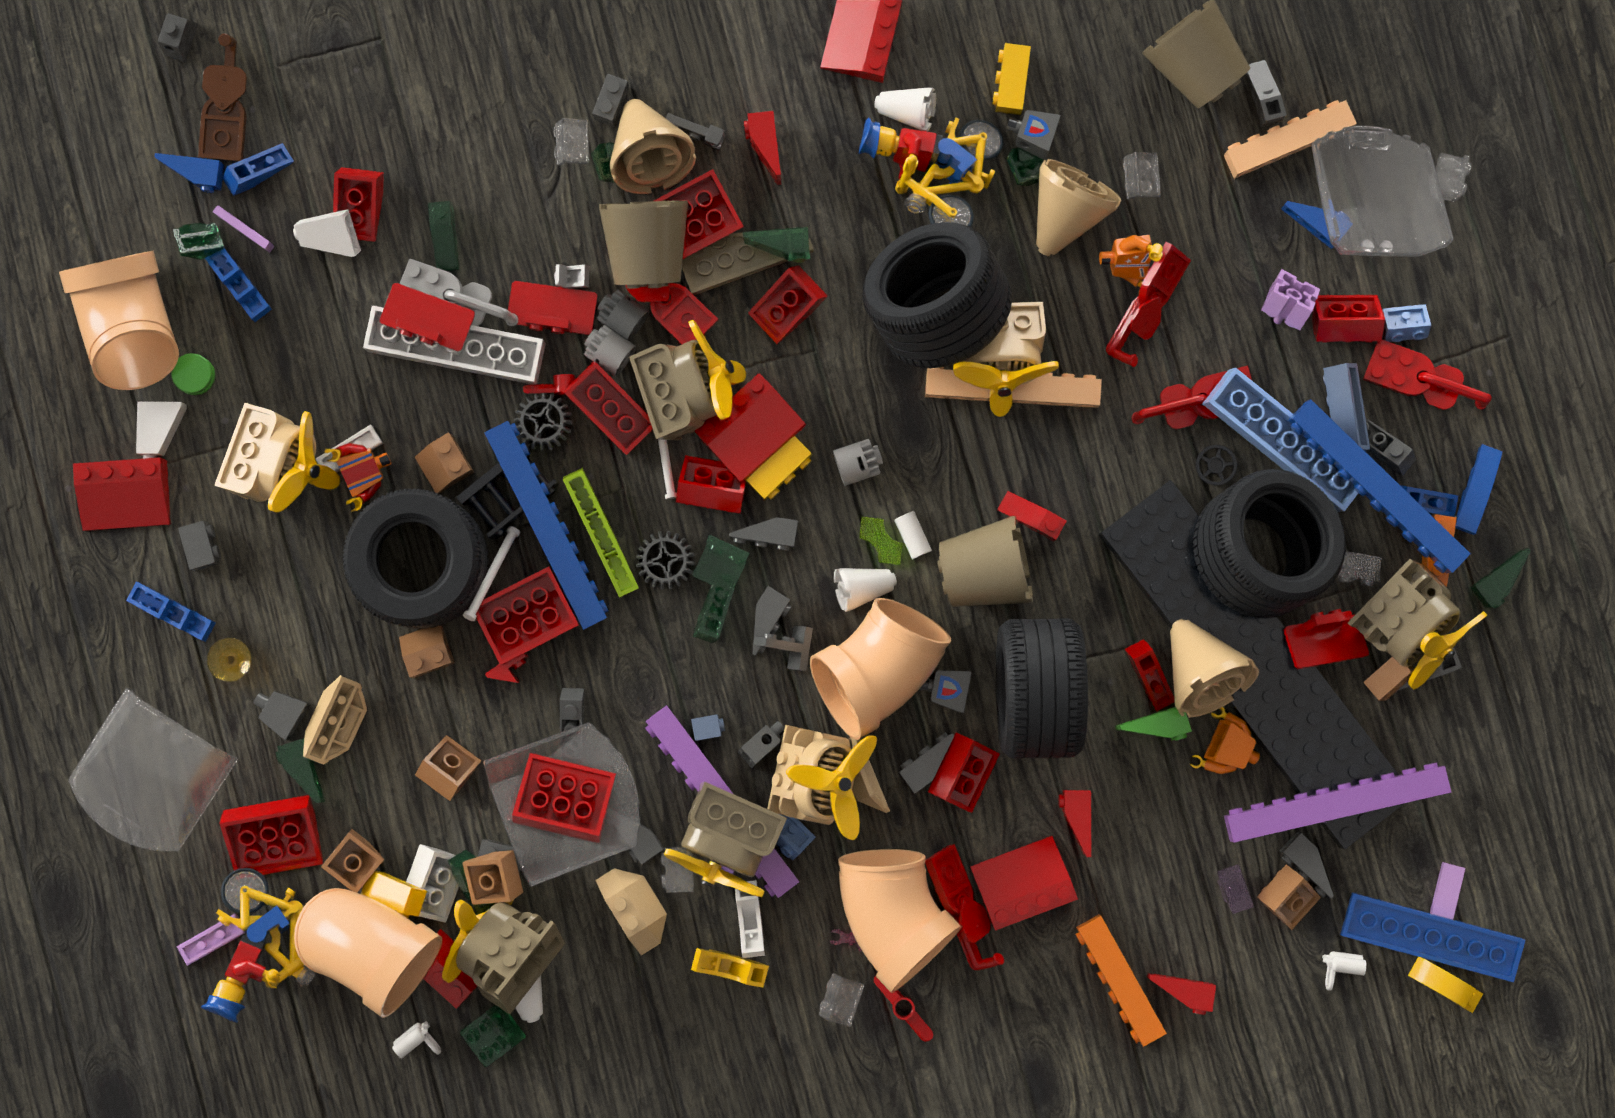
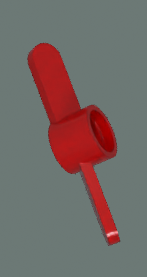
[523,374,575,395]
[874,976,933,1042]

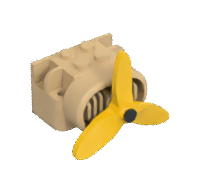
[953,302,1059,417]
[215,403,340,512]
[767,725,877,840]

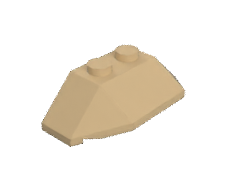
[303,675,367,765]
[849,737,890,813]
[596,868,667,955]

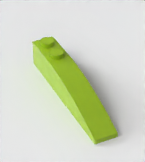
[563,468,639,597]

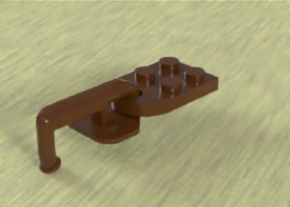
[198,33,247,162]

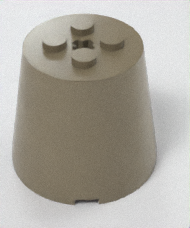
[1142,0,1251,109]
[599,200,688,288]
[938,516,1033,607]

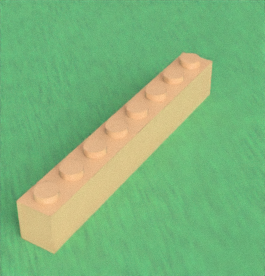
[925,367,1102,408]

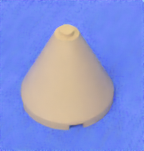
[610,99,696,194]
[1036,159,1121,256]
[1170,619,1259,718]

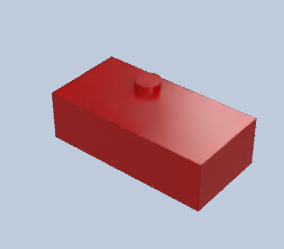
[563,361,653,455]

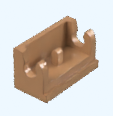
[1364,657,1415,701]

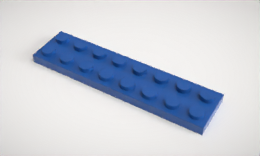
[1340,892,1526,982]

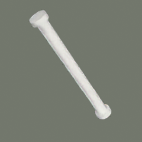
[658,439,677,499]
[463,526,520,621]

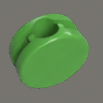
[171,353,215,395]

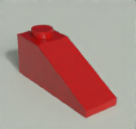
[997,491,1067,542]
[1125,639,1175,711]
[1058,790,1091,857]
[1147,973,1216,1015]

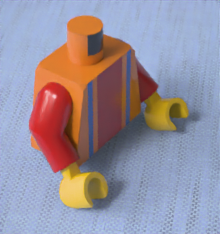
[325,443,391,512]

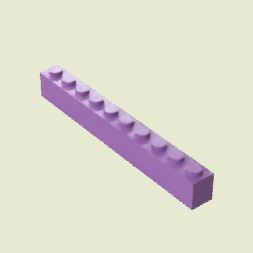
[645,705,799,898]
[1224,763,1451,842]

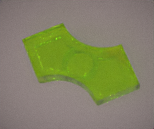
[859,517,903,565]

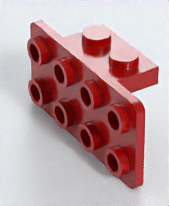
[508,281,598,335]
[380,283,475,352]
[1284,609,1369,669]

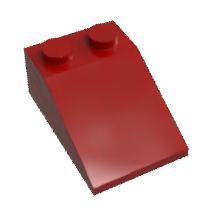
[744,111,782,185]
[333,167,384,242]
[748,265,828,344]

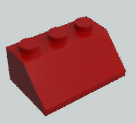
[1312,295,1385,343]
[676,455,747,513]
[928,732,1000,813]
[423,929,477,1009]

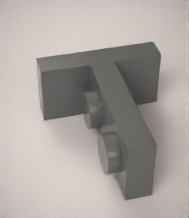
[754,626,813,671]

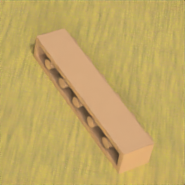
[1224,100,1357,179]

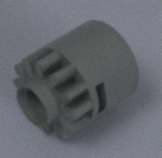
[597,289,649,341]

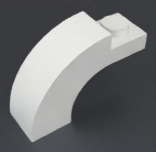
[735,880,765,958]

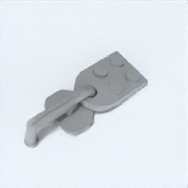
[400,259,518,326]

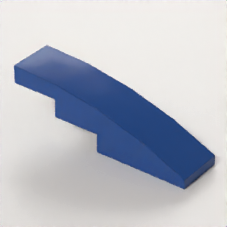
[201,240,272,322]
[1455,444,1502,535]
[126,581,216,642]

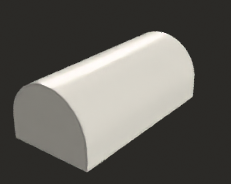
[894,511,932,560]

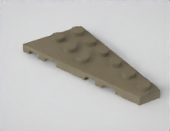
[682,230,814,295]

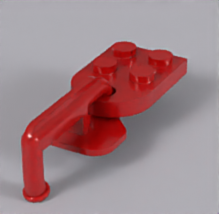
[1106,242,1191,367]
[626,283,719,345]
[1363,340,1492,410]
[1131,366,1252,429]
[925,844,1004,970]

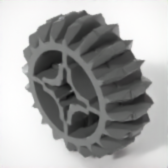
[514,393,573,451]
[636,531,695,590]

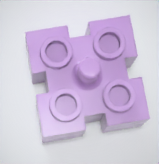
[1261,269,1320,330]

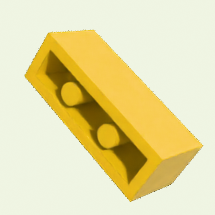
[992,43,1031,115]
[746,436,812,500]
[361,871,427,918]

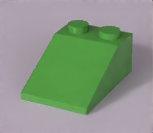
[1115,707,1192,741]

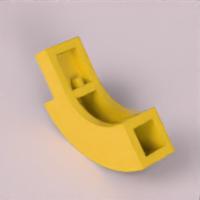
[691,948,769,988]
[1408,957,1483,1013]

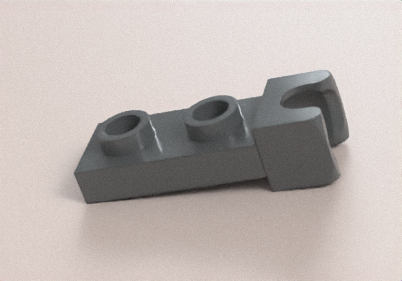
[666,113,725,150]

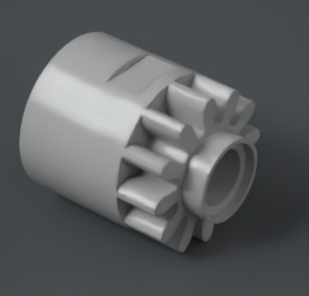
[584,325,636,377]
[833,439,883,486]

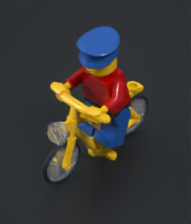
[859,118,1004,227]
[201,868,316,1023]

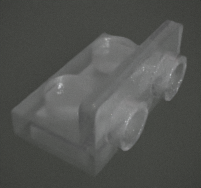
[554,118,589,165]
[1123,152,1161,199]
[1430,153,1471,202]
[1337,551,1382,586]
[661,847,694,893]
[819,973,864,1027]

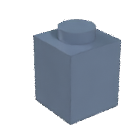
[691,714,725,741]

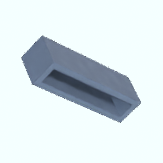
[1323,363,1370,451]

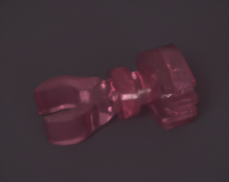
[830,929,862,951]

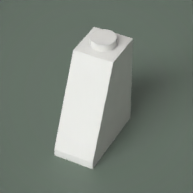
[293,209,361,257]
[136,402,187,459]

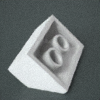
[406,844,467,923]

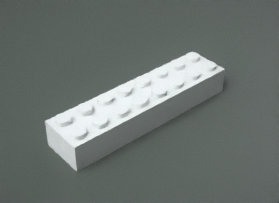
[363,306,546,385]

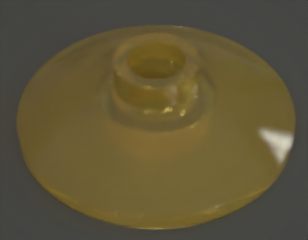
[207,638,251,682]

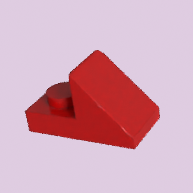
[485,653,529,683]

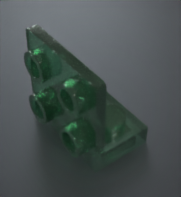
[693,535,750,594]
[460,1005,526,1067]

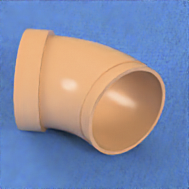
[59,250,179,390]
[810,598,951,740]
[838,849,961,993]
[294,888,442,1018]

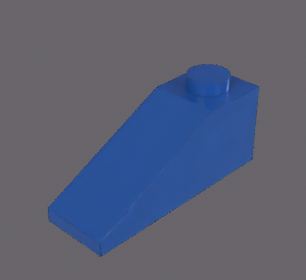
[222,143,294,196]
[155,153,225,193]
[1281,201,1352,249]
[1400,485,1458,517]

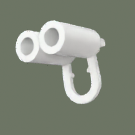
[1322,951,1366,991]
[392,1021,441,1059]

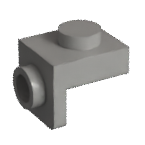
[554,264,589,289]

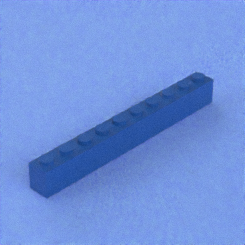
[1288,399,1471,574]
[484,421,609,630]

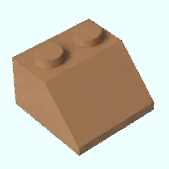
[415,432,474,493]
[399,625,455,678]
[415,735,481,801]
[321,829,384,893]
[463,850,523,905]
[1257,864,1321,930]

